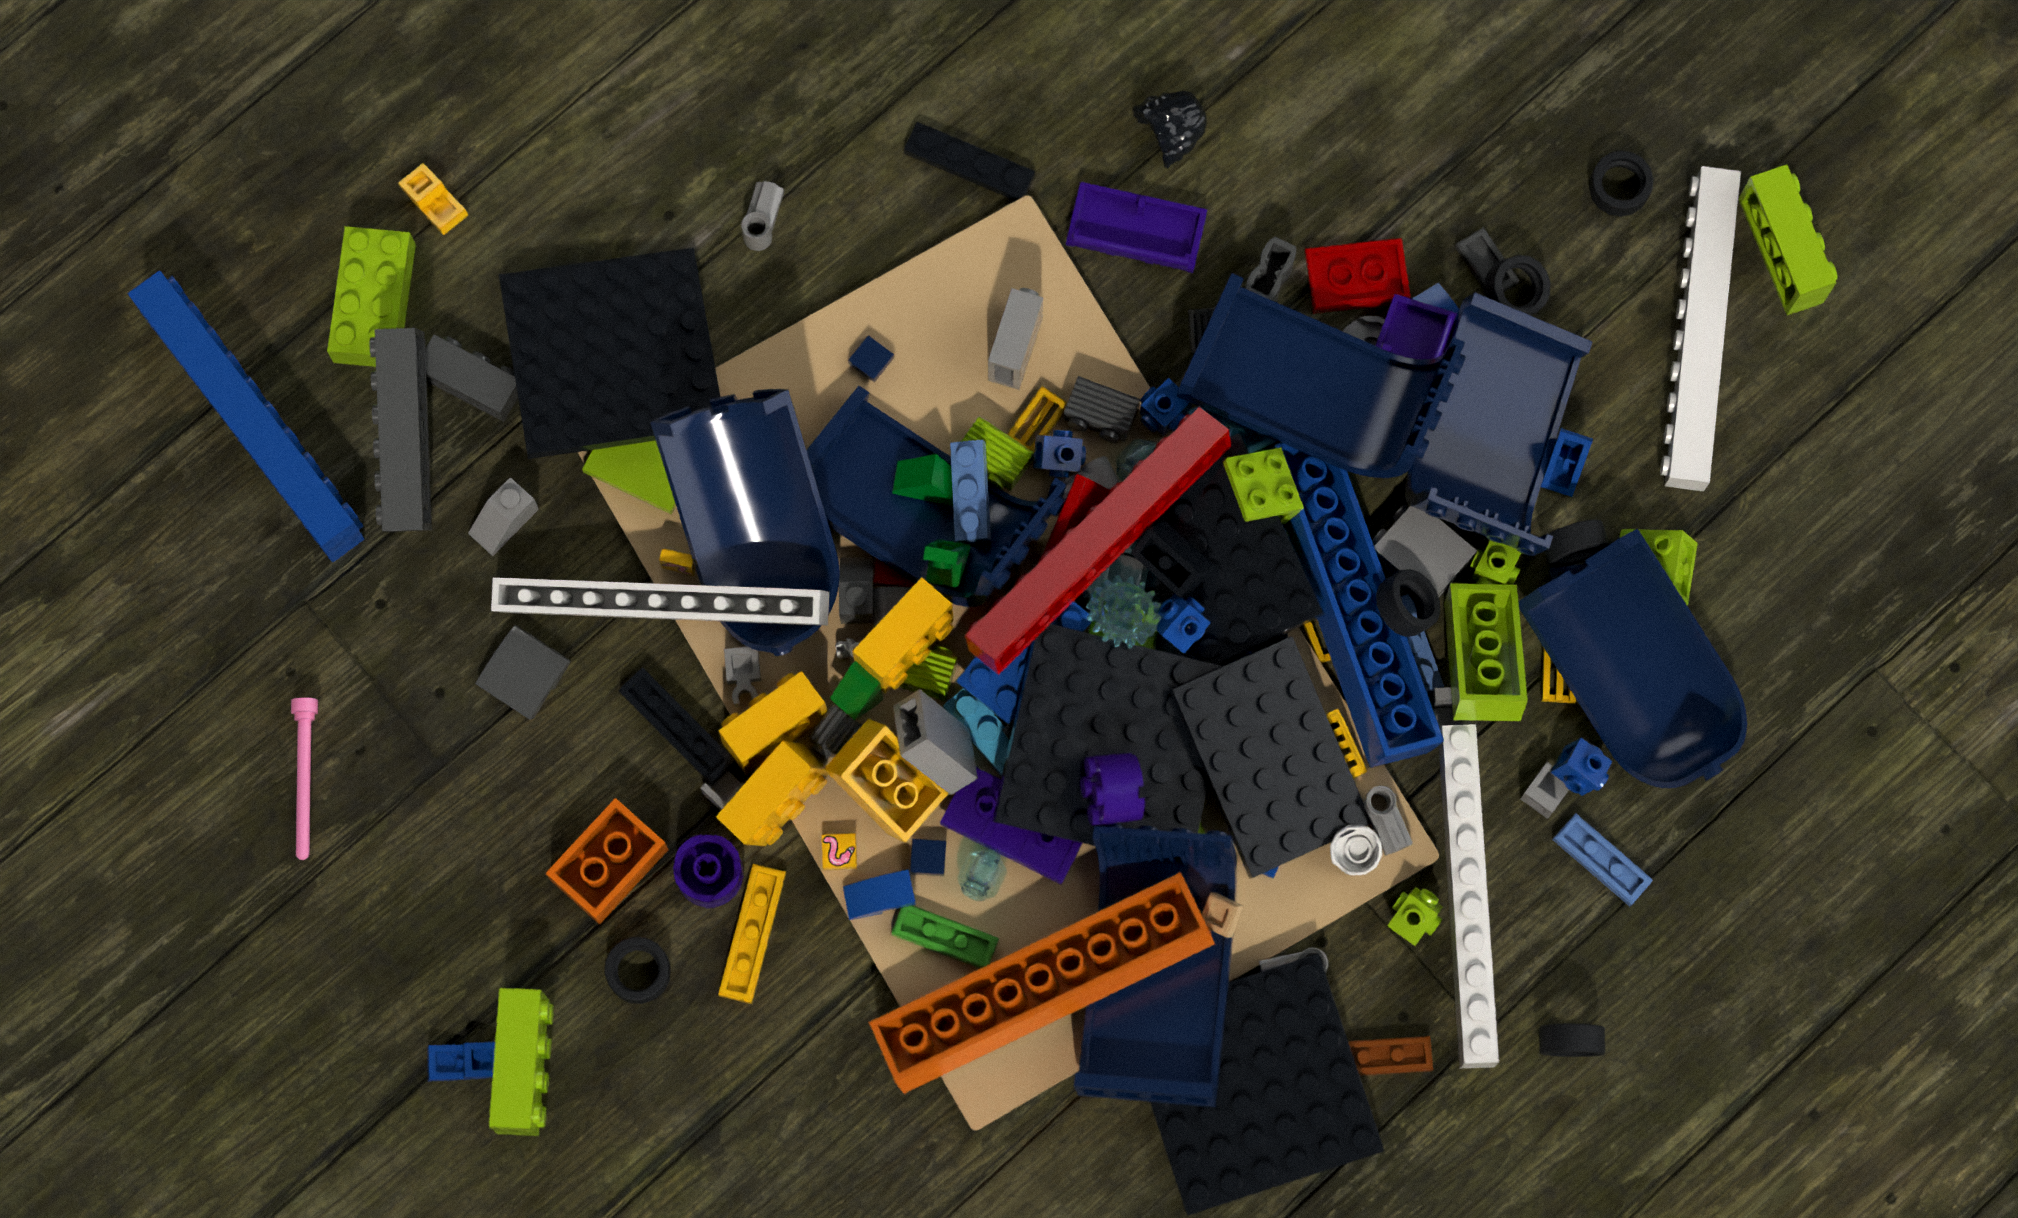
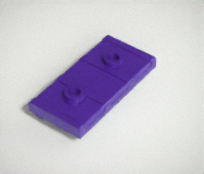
[1066,182,1208,273]
[1375,294,1457,359]
[940,766,1083,885]

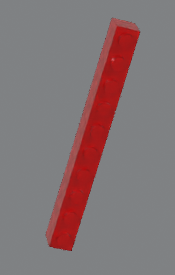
[965,407,1231,675]

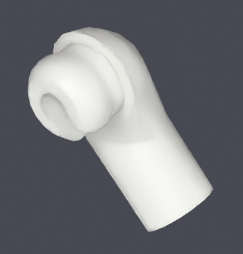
[835,638,859,664]

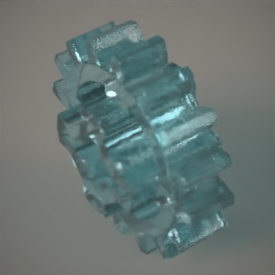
[1086,575,1161,648]

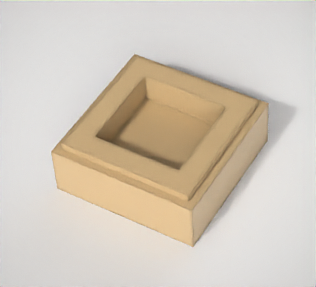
[1202,892,1244,938]

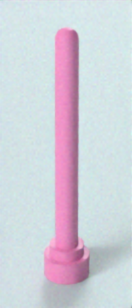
[291,698,318,860]

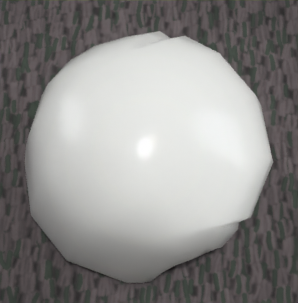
[1330,824,1383,876]

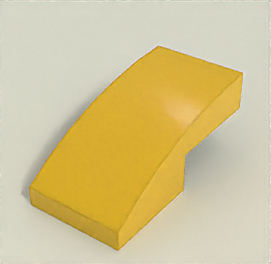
[398,163,468,235]

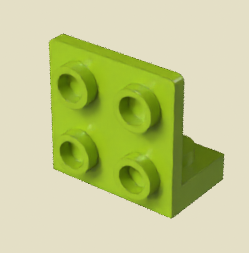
[1223,448,1304,524]
[1620,529,1698,606]

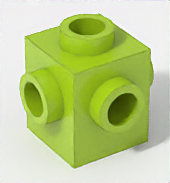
[1470,540,1521,585]
[1387,887,1443,946]

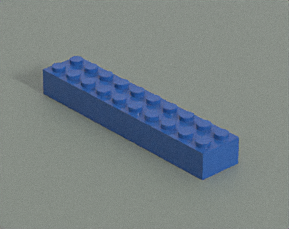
[127,270,364,563]
[1271,443,1444,768]

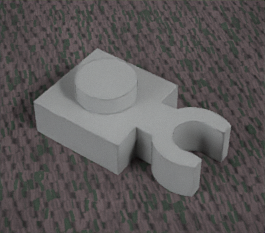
[724,647,761,707]

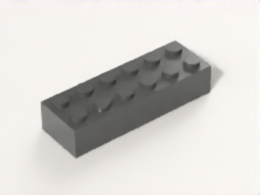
[369,328,432,532]

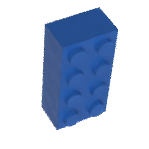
[955,601,1094,724]

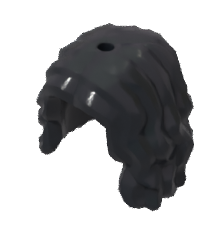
[1132,91,1207,168]

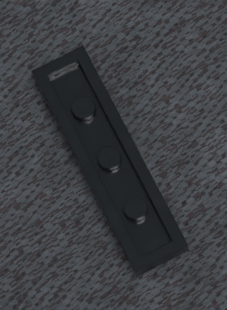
[904,122,1035,201]
[618,667,736,786]

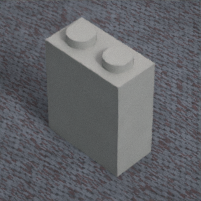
[988,288,1043,390]
[1372,504,1477,597]
[893,689,978,795]

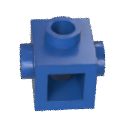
[1140,378,1192,436]
[1033,430,1086,478]
[1149,593,1210,653]
[1550,738,1613,796]

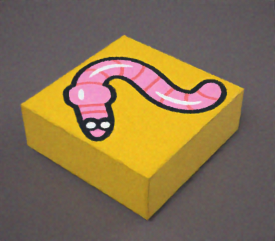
[659,548,696,576]
[822,833,857,870]

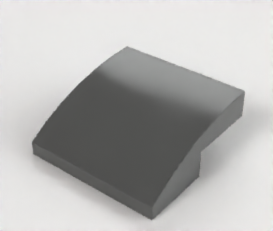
[475,625,571,720]

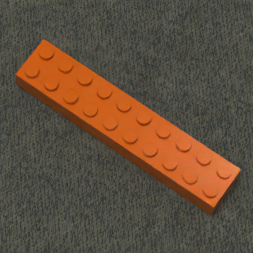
[869,872,1215,1094]

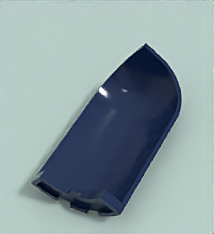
[650,389,840,656]
[1518,528,1747,788]

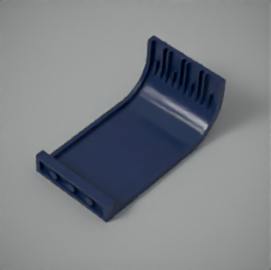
[1177,273,1466,478]
[1405,292,1592,556]
[807,385,1067,607]
[1074,823,1237,1107]

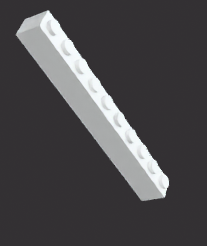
[1660,166,1741,492]
[491,578,829,626]
[1439,724,1499,1069]

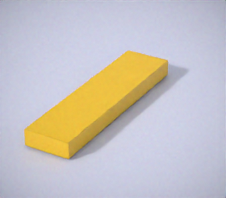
[718,864,786,1004]

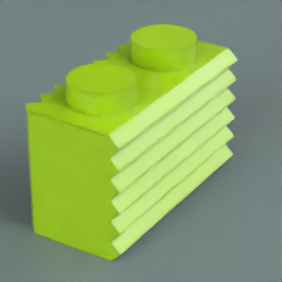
[961,416,1034,491]
[899,646,958,701]

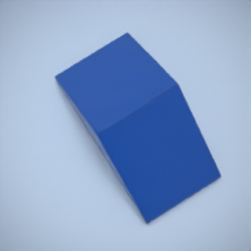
[1541,428,1593,497]

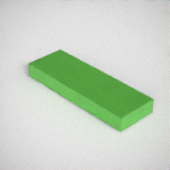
[891,905,999,969]

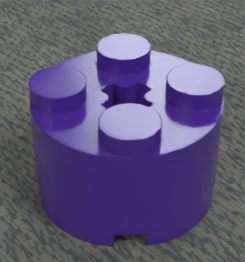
[1080,753,1145,825]
[673,834,744,909]

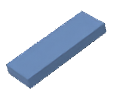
[1552,813,1653,907]

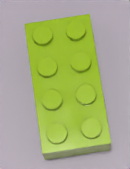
[1739,165,1837,315]
[327,226,416,367]
[1444,583,1528,721]
[489,988,554,1136]

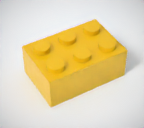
[852,578,954,694]
[718,671,827,776]
[824,719,949,843]
[716,740,828,846]

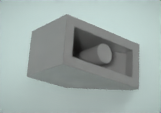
[468,477,539,556]

